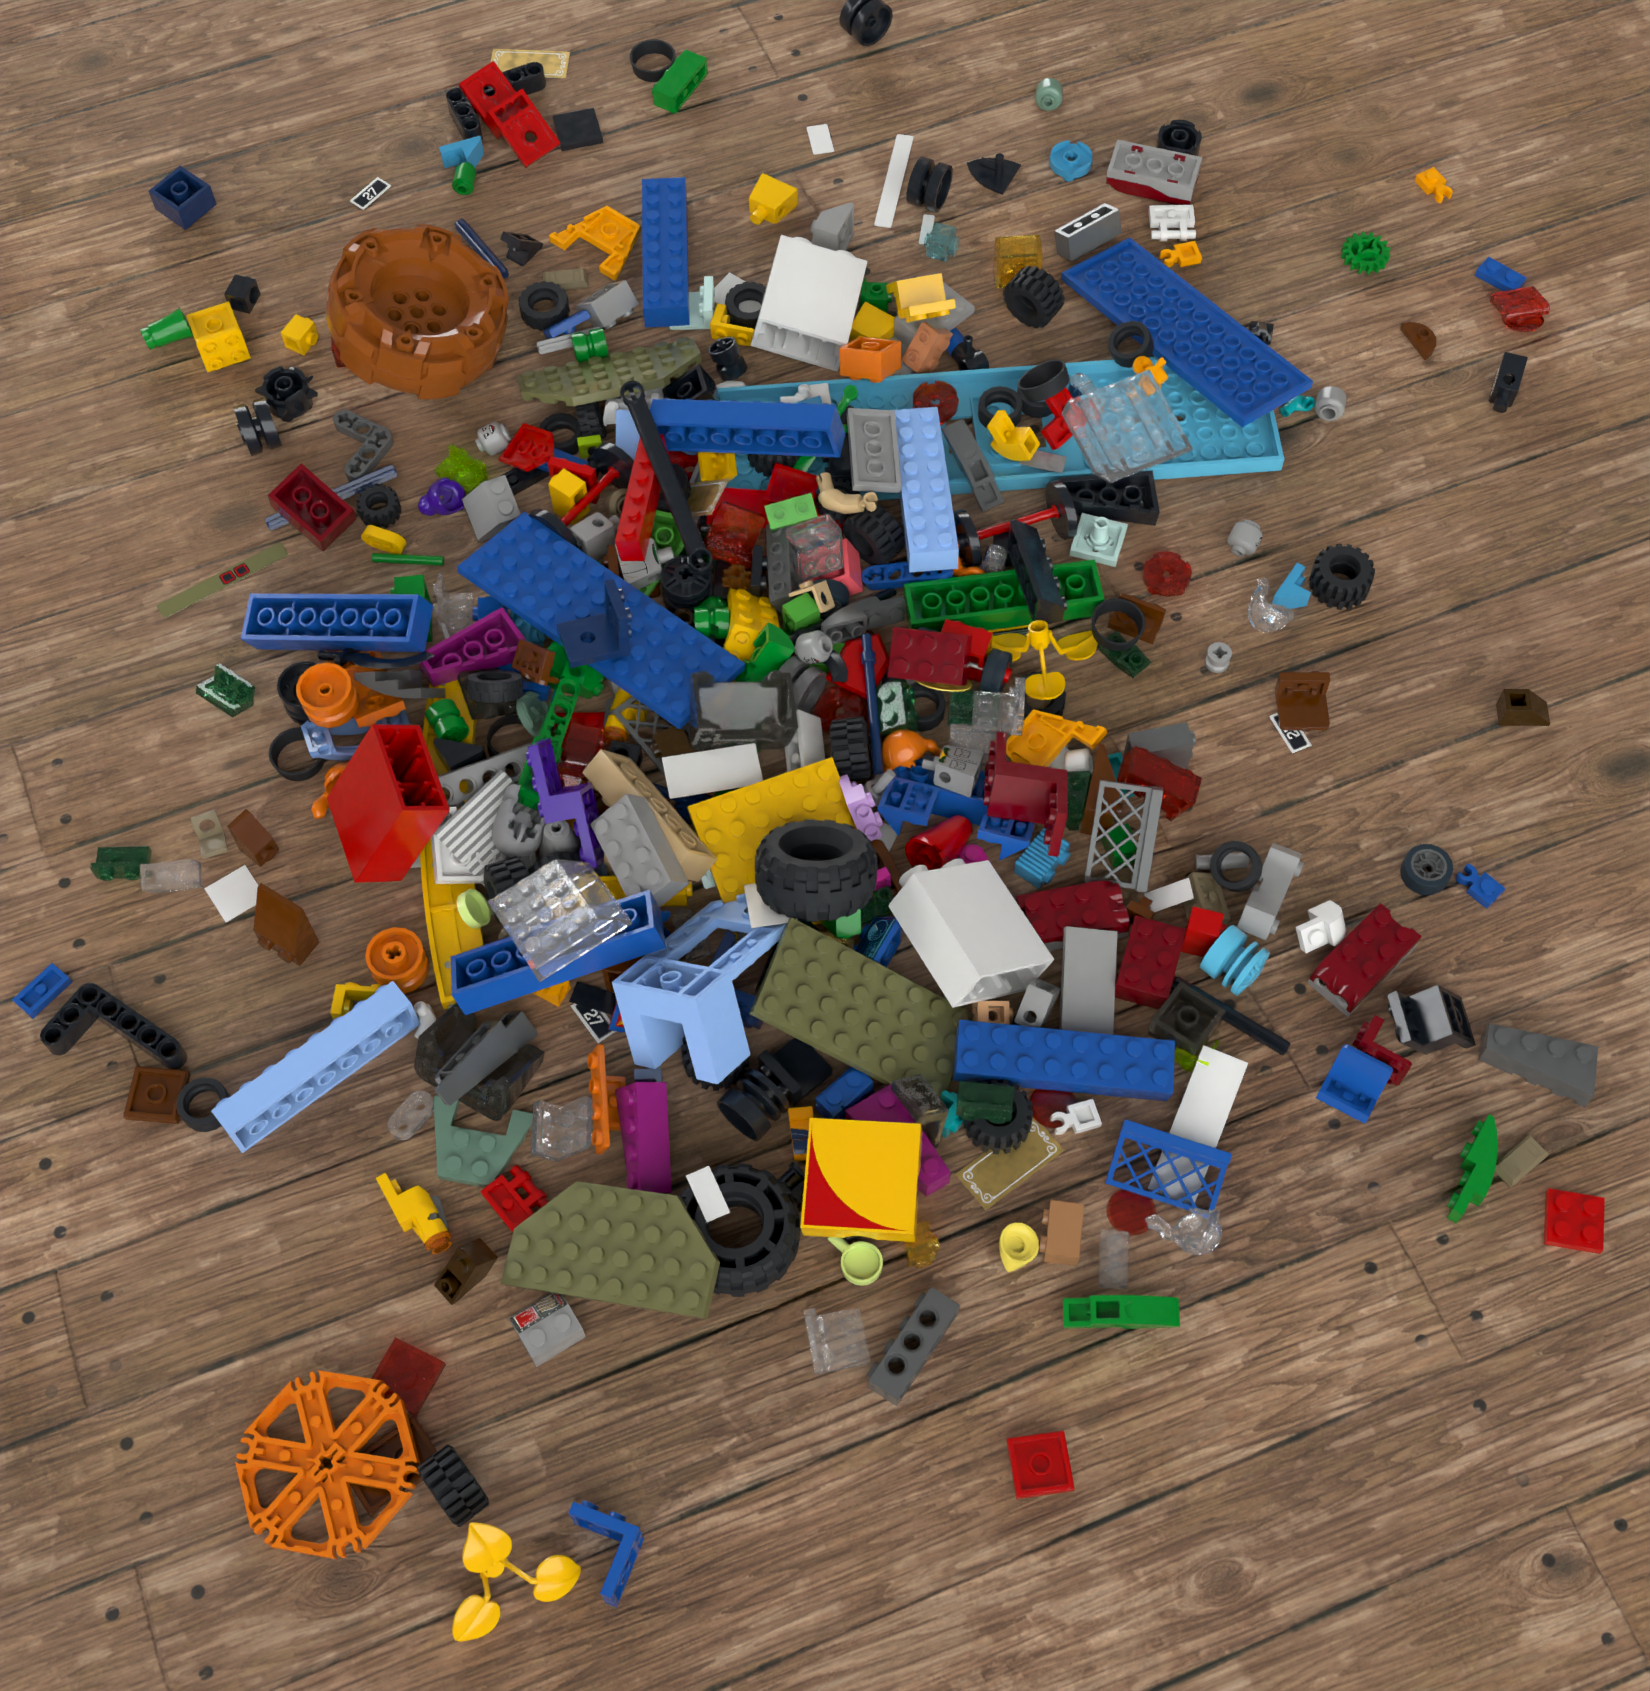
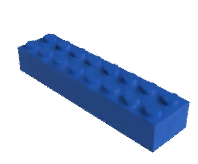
[642,177,690,328]
[650,398,845,457]
[241,593,433,652]
[451,889,666,1015]
[953,1020,1175,1102]

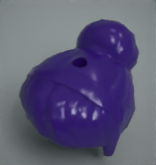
[418,477,466,516]

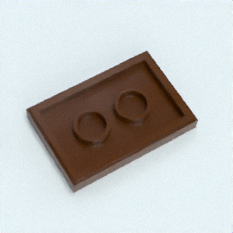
[349,1416,437,1517]

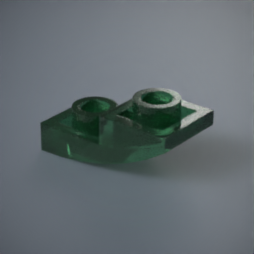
[1097,630,1151,678]

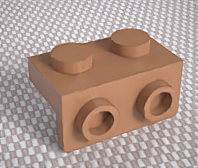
[902,322,953,373]

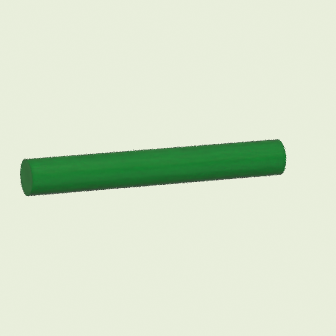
[372,553,444,566]

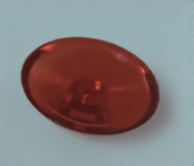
[1502,310,1544,332]
[1030,1089,1077,1128]
[1106,1189,1156,1235]

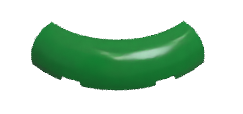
[722,623,795,753]

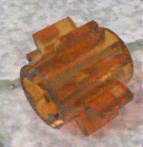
[722,564,751,590]

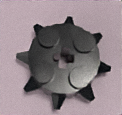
[255,366,318,422]

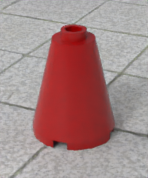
[905,815,973,870]

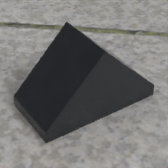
[433,738,486,772]

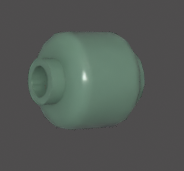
[1035,78,1063,111]

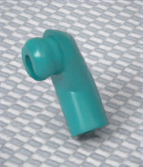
[1280,395,1315,417]

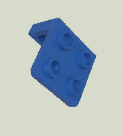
[1316,1044,1393,1124]

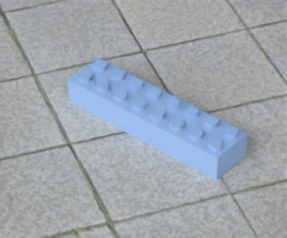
[895,407,959,572]
[211,981,420,1153]

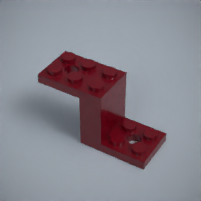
[983,731,1068,857]

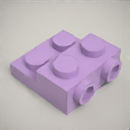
[839,774,883,841]

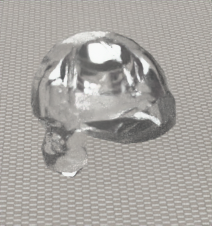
[1247,578,1294,633]
[1145,1208,1222,1255]

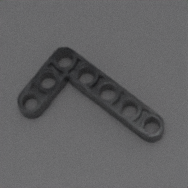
[446,62,546,141]
[40,983,187,1069]

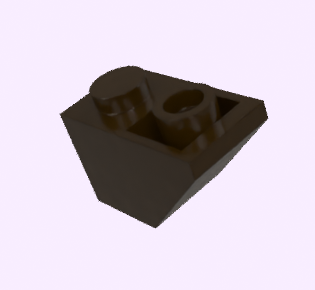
[1496,689,1550,726]
[434,1238,498,1305]

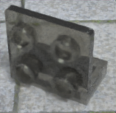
[891,1074,949,1149]

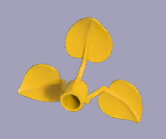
[991,620,1099,700]
[452,1522,581,1642]

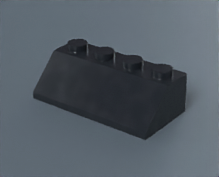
[1007,519,1067,624]

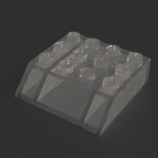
[1061,369,1193,483]
[488,859,633,982]

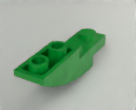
[1446,1114,1498,1224]
[1063,1295,1180,1329]

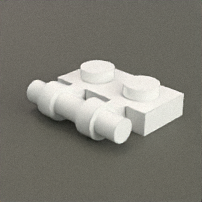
[1149,205,1196,242]

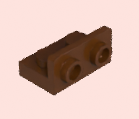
[1107,593,1166,645]
[511,639,559,686]

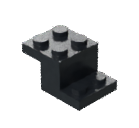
[1387,985,1476,1055]

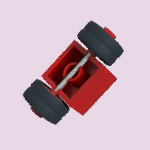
[918,619,1013,695]

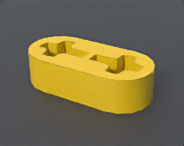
[361,525,407,554]

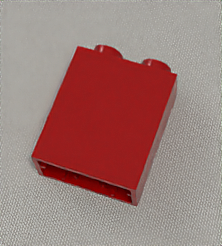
[327,724,450,883]

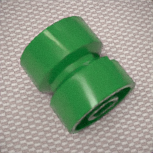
[571,328,609,363]
[694,607,729,639]
[425,699,470,742]

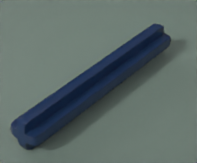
[455,218,509,279]

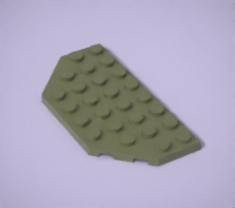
[516,337,702,406]
[501,1181,720,1320]

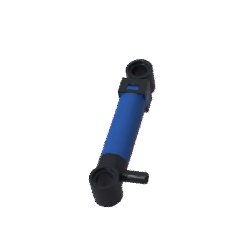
[913,277,989,371]

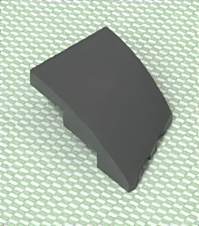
[354,670,446,698]

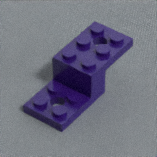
[526,738,605,869]

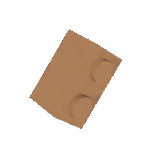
[1039,1200,1084,1266]

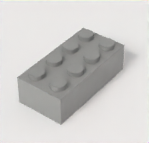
[590,794,689,907]

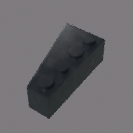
[1059,470,1160,526]

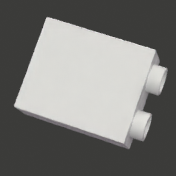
[751,235,867,372]
[888,858,1054,1008]

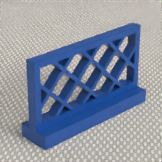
[1105,1119,1232,1218]

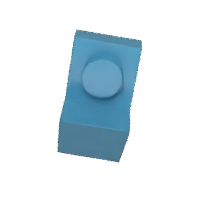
[439,136,484,168]
[1270,563,1311,612]

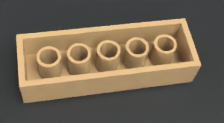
[583,749,717,882]

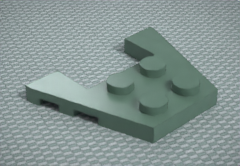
[434,1095,538,1188]

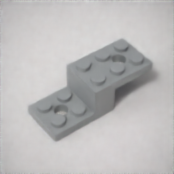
[890,282,975,376]

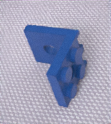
[569,1500,644,1608]

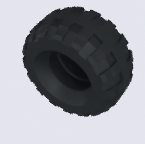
[755,819,877,922]
[679,1163,801,1297]

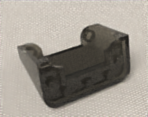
[689,670,798,751]
[414,1002,545,1121]

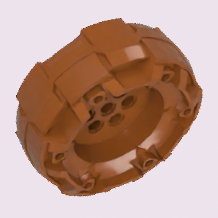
[326,223,509,399]

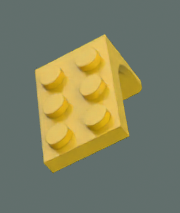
[186,301,251,373]
[723,588,779,662]

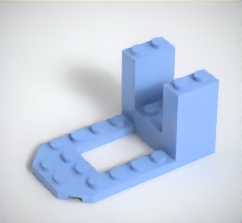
[612,893,786,1084]

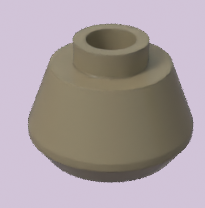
[604,488,627,519]

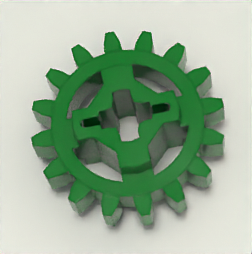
[1341,231,1391,275]

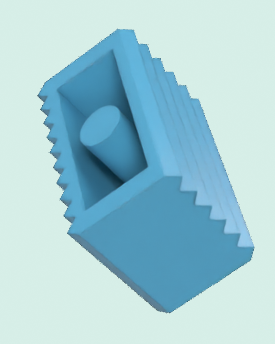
[1014,828,1071,889]

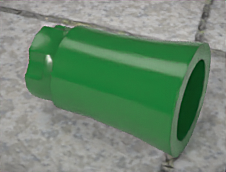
[140,307,194,350]

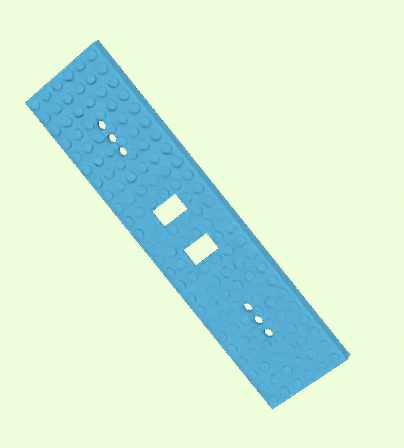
[717,357,1284,500]

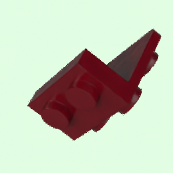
[1352,1015,1412,1086]

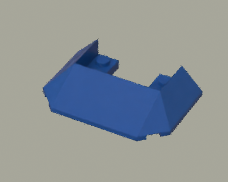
[877,758,1035,861]

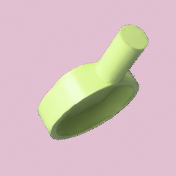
[457,889,494,929]
[828,1237,883,1286]

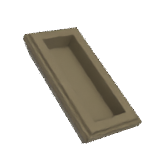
[543,268,588,290]
[1495,1135,1549,1188]

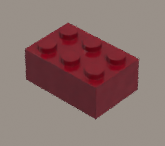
[268,463,356,552]
[888,627,972,686]
[1115,915,1187,1011]

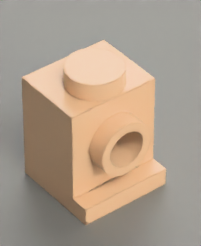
[972,1001,1013,1025]

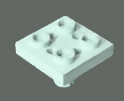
[1069,513,1128,567]

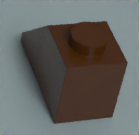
[227,809,279,867]

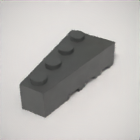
[1478,1023,1598,1108]

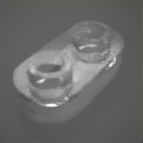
[388,1091,434,1140]

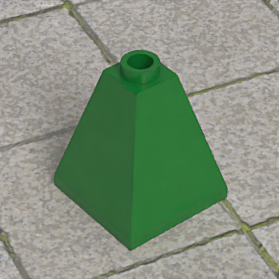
[533,641,605,699]

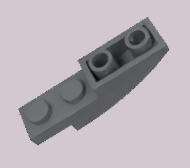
[941,419,1004,513]
[821,596,906,644]

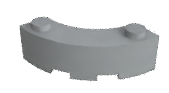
[1237,842,1304,940]

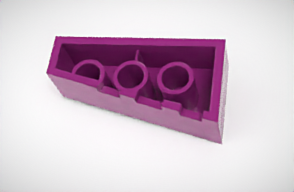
[419,607,526,687]
[615,1082,672,1194]
[845,1084,951,1197]

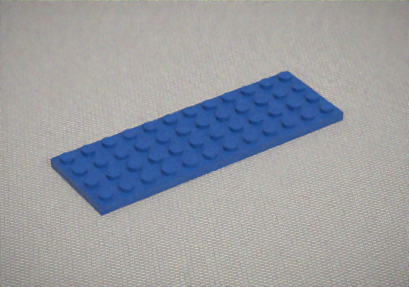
[1061,237,1313,428]
[457,512,745,730]

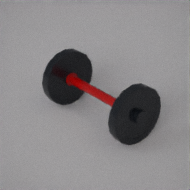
[529,442,634,548]
[953,480,1078,568]

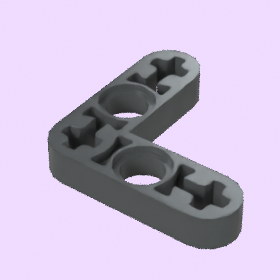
[333,410,394,482]

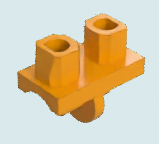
[1132,356,1169,397]

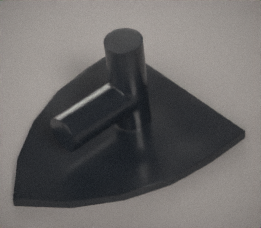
[967,153,1021,195]

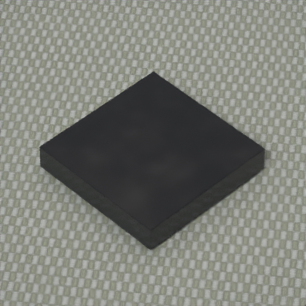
[553,107,603,151]

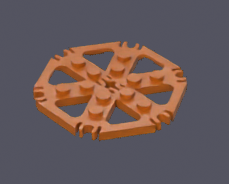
[235,1370,420,1560]

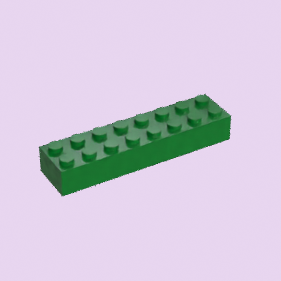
[903,559,1105,632]

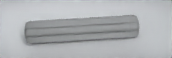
[537,326,600,355]

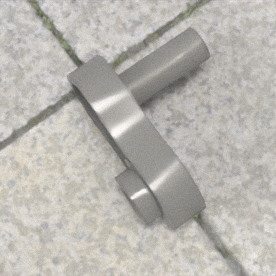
[863,769,895,806]

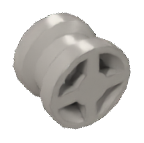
[1205,642,1232,673]

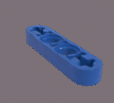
[861,562,954,590]

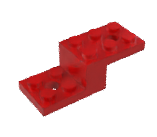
[459,61,561,169]

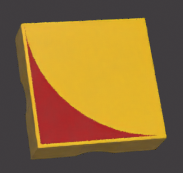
[800,1118,922,1242]

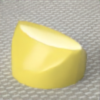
[999,1222,1039,1272]

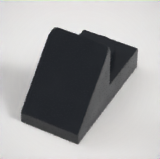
[500,231,544,266]

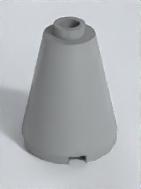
[538,820,582,860]

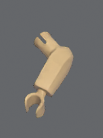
[816,472,878,514]

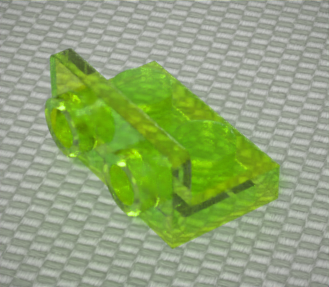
[434,444,488,496]

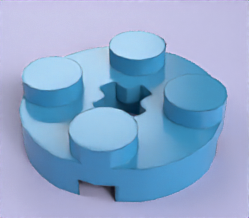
[1049,141,1093,181]

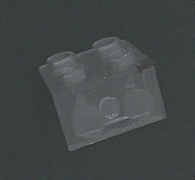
[531,1096,593,1162]

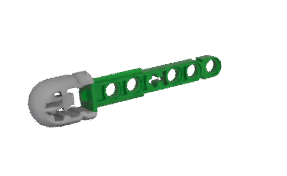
[492,661,587,858]

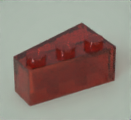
[1116,746,1202,821]

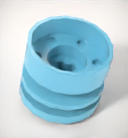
[1199,925,1270,996]

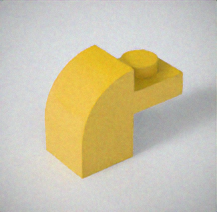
[987,410,1040,461]

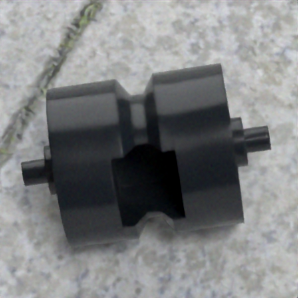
[708,337,748,381]

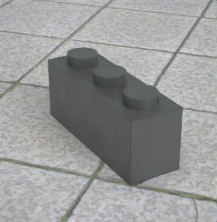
[1054,203,1122,261]

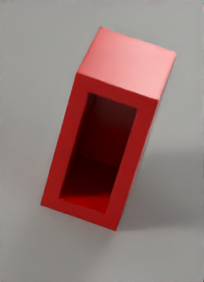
[1181,906,1227,957]

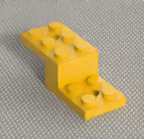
[886,273,956,323]

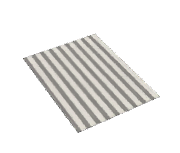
[434,769,538,887]

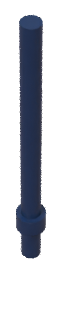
[860,634,883,775]

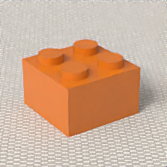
[839,336,901,383]

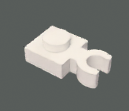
[1050,1099,1102,1135]

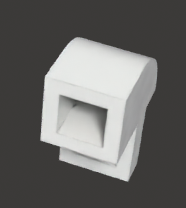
[1296,900,1347,953]

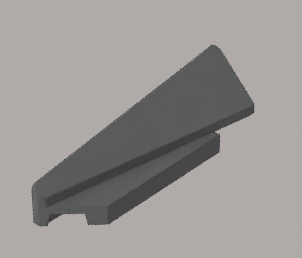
[434,1011,537,1106]

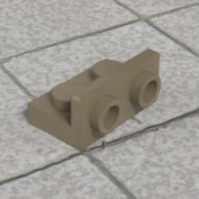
[1183,872,1231,924]

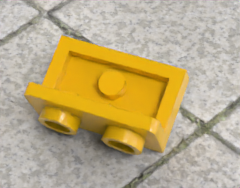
[697,452,737,482]

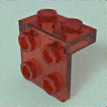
[704,501,765,569]

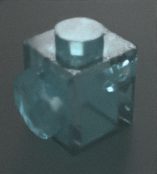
[924,222,960,262]

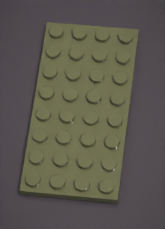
[749,917,974,1110]

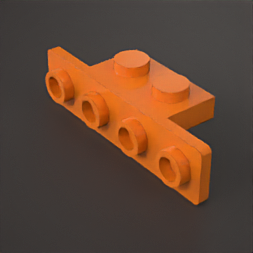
[587,1044,626,1155]

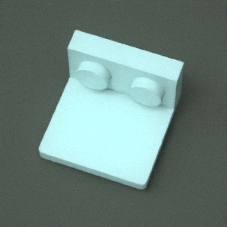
[669,276,715,330]

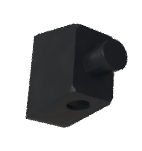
[1489,352,1528,413]

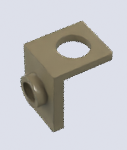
[190,810,228,859]

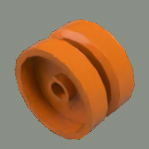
[296,662,359,728]
[365,927,429,994]

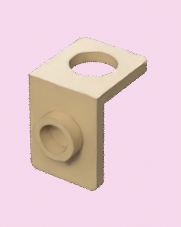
[789,580,835,613]

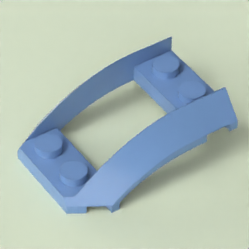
[301,710,411,761]

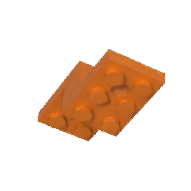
[327,651,406,728]

